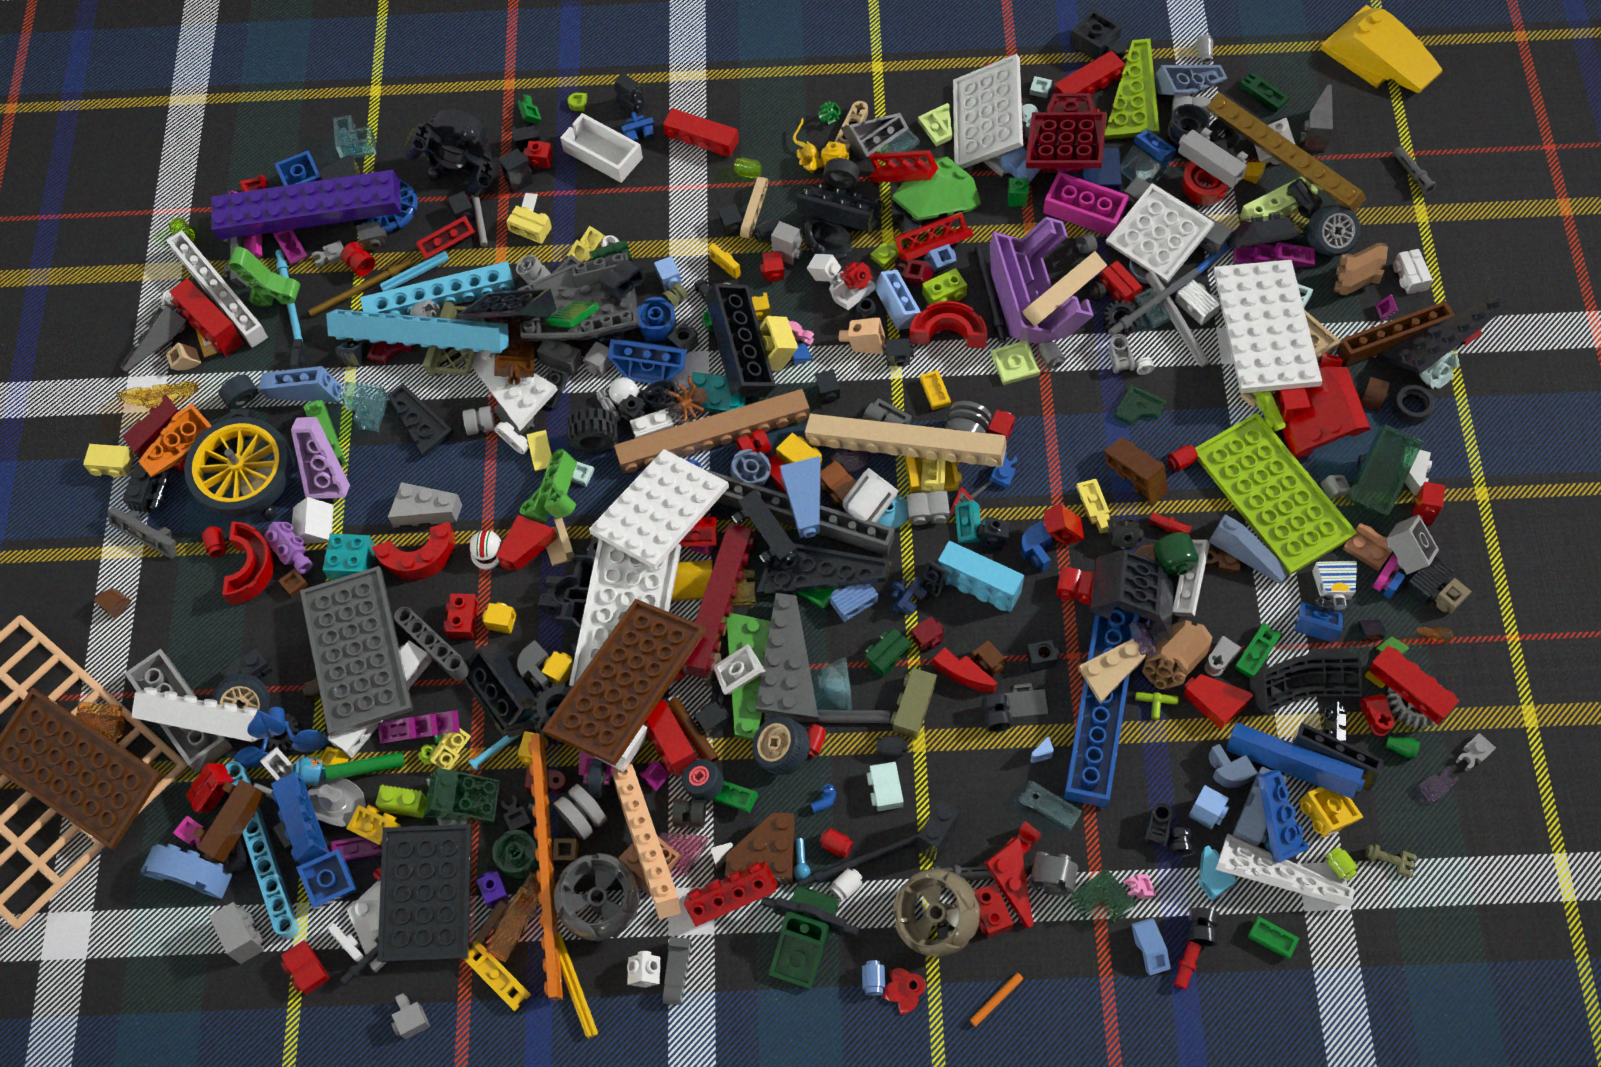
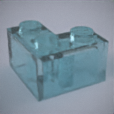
[333,115,377,159]
[341,382,389,432]

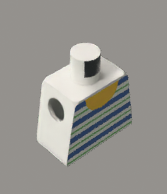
[1312,561,1357,610]

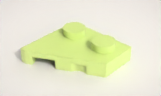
[918,103,952,147]

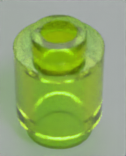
[734,157,762,179]
[168,217,195,242]

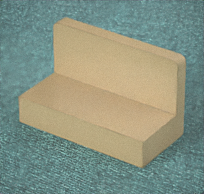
[546,518,574,567]

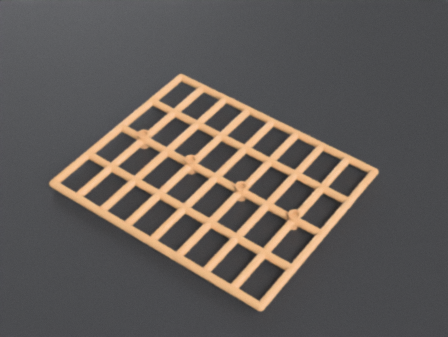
[0,615,188,930]

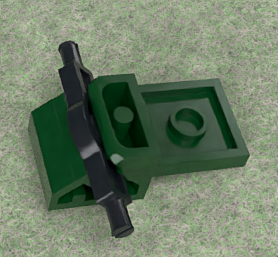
[760,885,859,989]

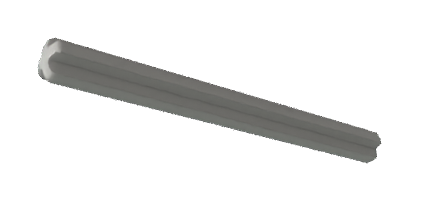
[1145,271,1209,368]

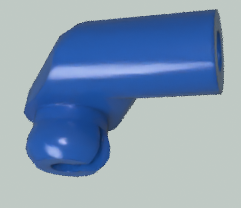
[810,784,836,814]

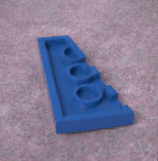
[1258,770,1309,863]

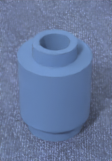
[862,961,885,996]

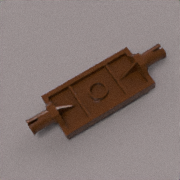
[494,319,534,385]

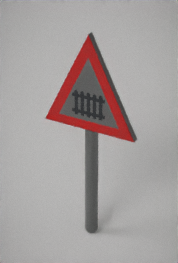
[950,481,993,515]

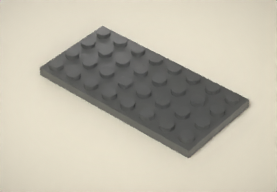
[300,566,413,737]

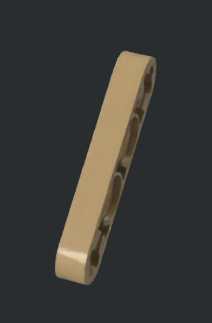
[834,101,868,154]
[740,177,768,239]

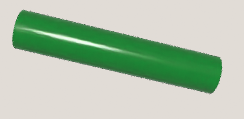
[325,752,405,781]

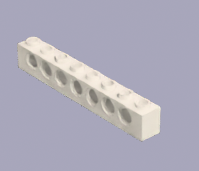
[166,230,268,348]

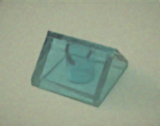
[1120,146,1170,184]

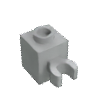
[391,993,430,1040]

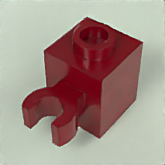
[898,259,934,287]

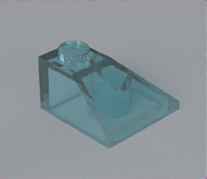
[818,658,852,710]

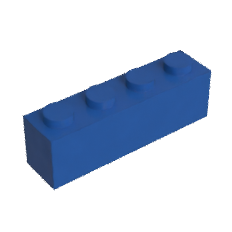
[271,772,329,864]

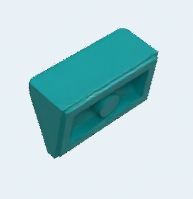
[955,500,981,543]

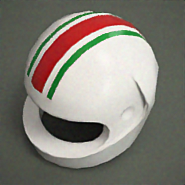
[470,530,502,570]

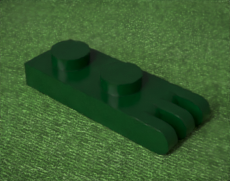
[1239,72,1290,112]

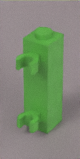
[303,400,347,467]

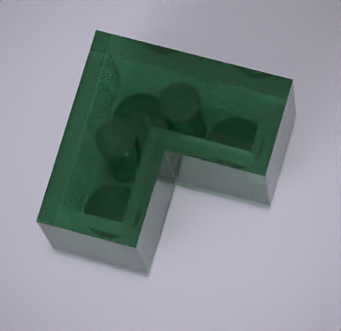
[1070,868,1135,923]

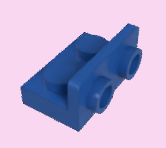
[1133,129,1176,164]

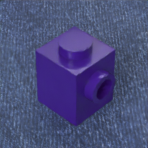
[477,871,510,909]

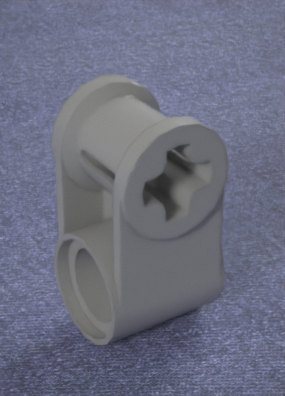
[1108,334,1135,374]
[1204,636,1241,677]

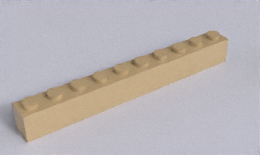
[805,414,1007,467]

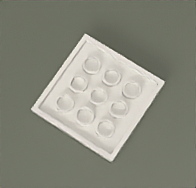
[1106,183,1214,283]

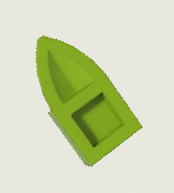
[871,240,904,268]

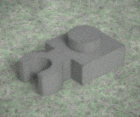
[312,240,343,267]
[1456,733,1496,771]

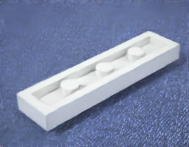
[1172,540,1210,617]

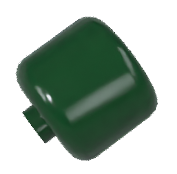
[1154,532,1199,576]

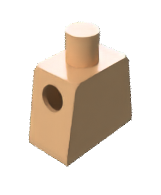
[839,318,886,354]

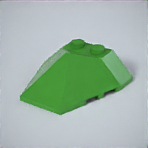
[892,157,981,220]

